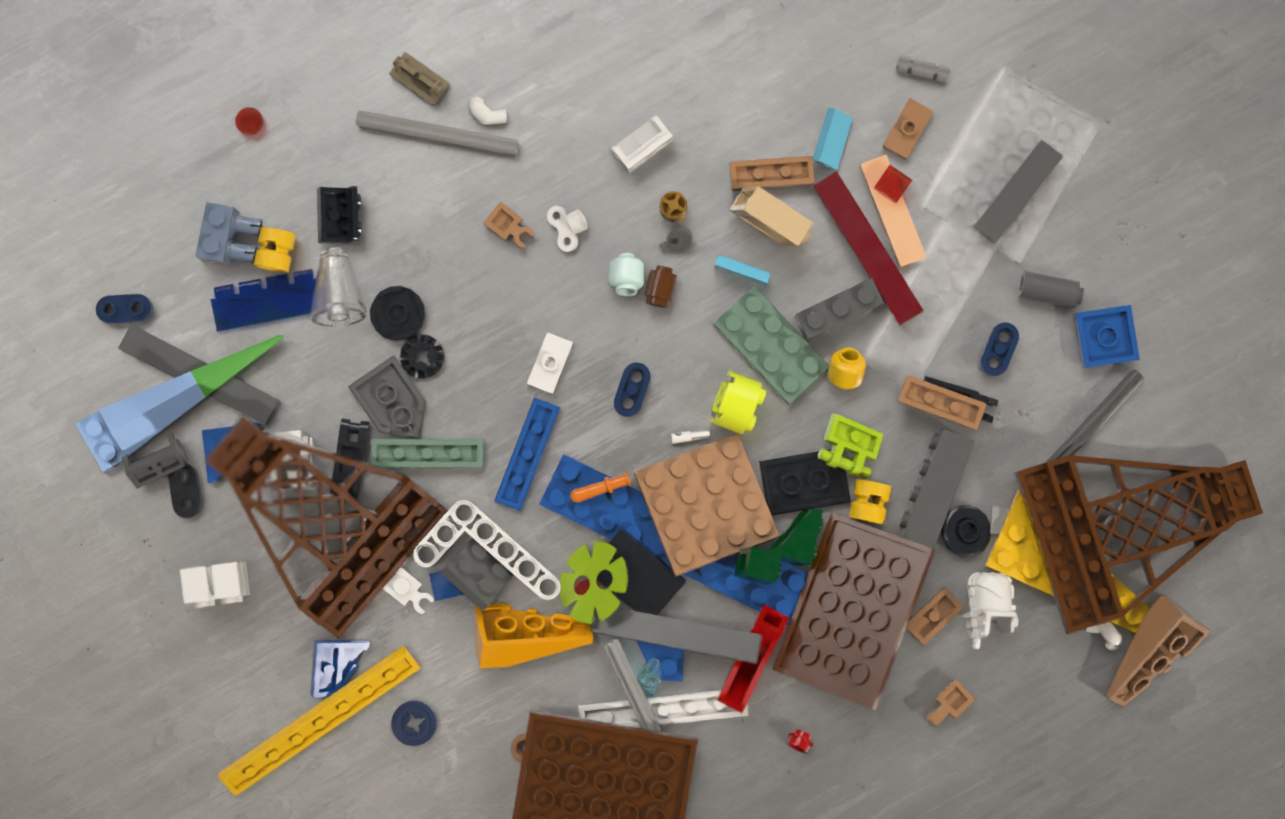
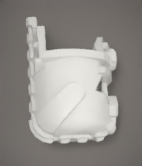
[963,572,1019,649]

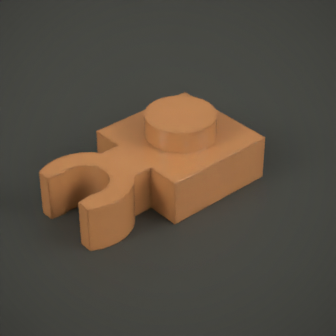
[483,201,535,249]

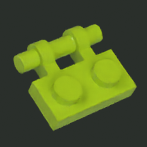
[817,414,884,479]

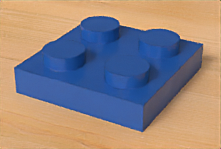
[1074,305,1140,369]

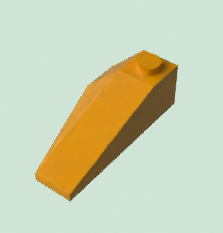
[474,603,594,669]

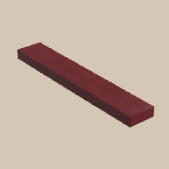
[813,171,924,326]

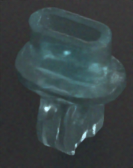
[637,658,662,697]

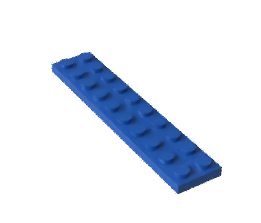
[539,454,808,626]

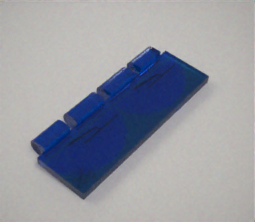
[210,268,326,332]

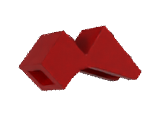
[717,605,789,713]

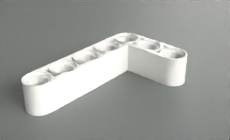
[413,500,561,600]

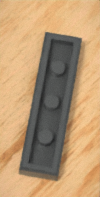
[973,139,1063,244]

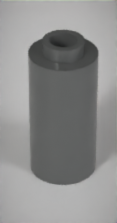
[1018,270,1084,309]

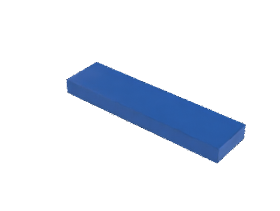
[494,397,560,511]

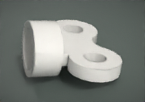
[547,206,588,252]

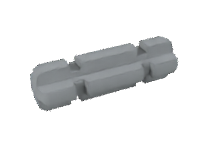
[896,56,950,83]

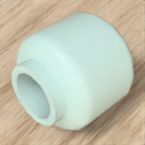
[608,253,645,296]

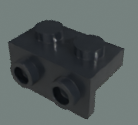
[317,186,362,245]

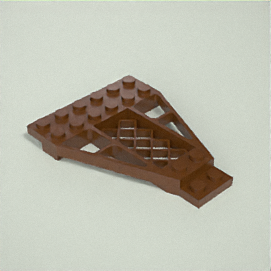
[205,416,448,639]
[1014,454,1263,634]

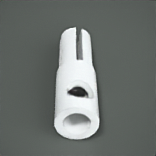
[671,429,710,444]

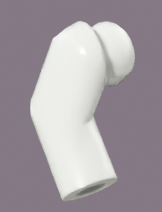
[468,97,507,125]
[1084,622,1123,651]

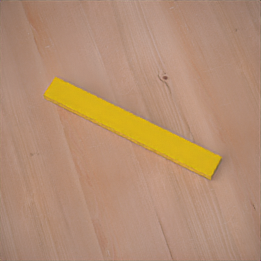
[218,645,420,796]

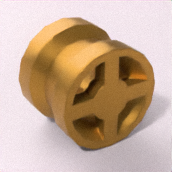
[659,191,687,222]

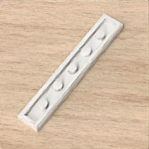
[578,690,749,728]

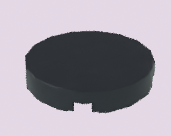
[370,286,426,341]

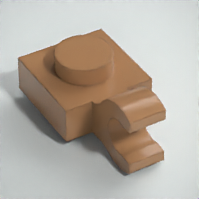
[925,679,976,726]

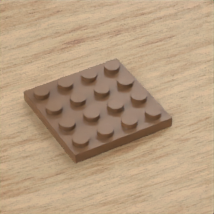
[634,433,780,577]

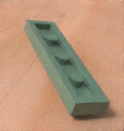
[371,439,484,468]

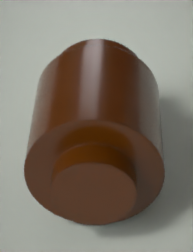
[644,265,677,308]

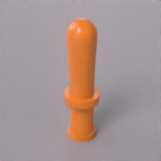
[570,472,632,503]

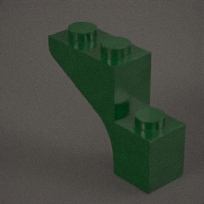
[734,508,823,585]

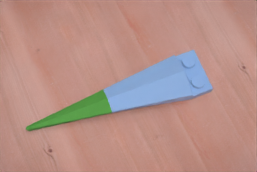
[76,335,283,473]

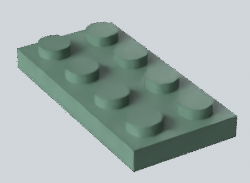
[714,286,829,405]

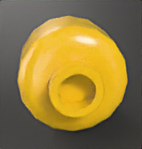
[828,347,866,390]

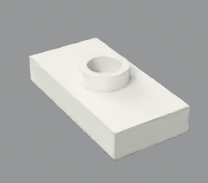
[527,332,573,394]

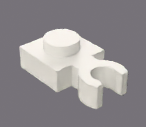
[383,567,435,614]

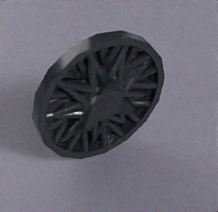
[941,505,991,557]

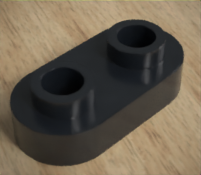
[168,464,202,518]

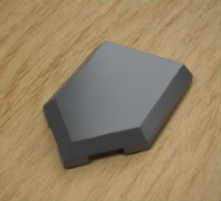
[348,355,425,439]

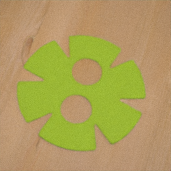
[560,541,628,624]

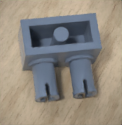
[195,202,263,266]

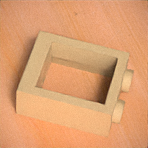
[729,186,813,246]

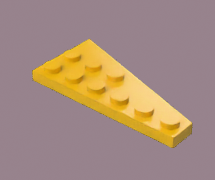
[984,489,1150,633]

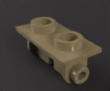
[389,52,450,105]

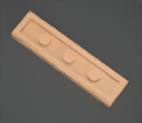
[860,155,926,268]

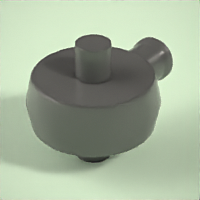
[659,225,693,252]

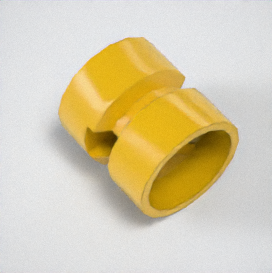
[253,227,296,273]
[848,479,892,525]

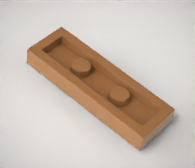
[729,156,815,191]
[897,375,987,431]

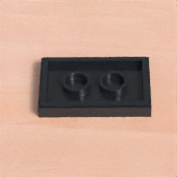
[759,449,851,516]
[597,527,686,615]

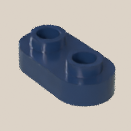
[96,294,153,324]
[979,322,1019,377]
[614,362,650,417]

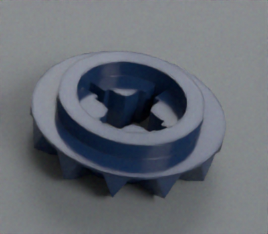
[391,701,437,746]

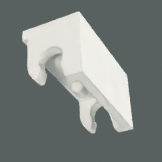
[610,115,673,174]

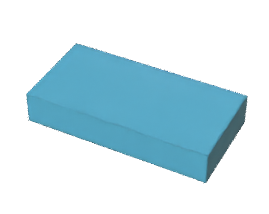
[813,108,853,170]
[714,255,770,286]

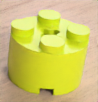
[709,370,766,435]

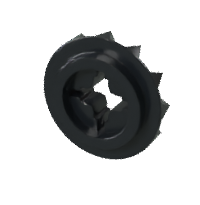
[400,334,444,379]

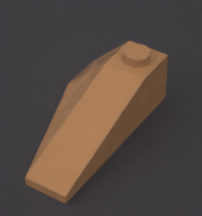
[1106,594,1211,707]

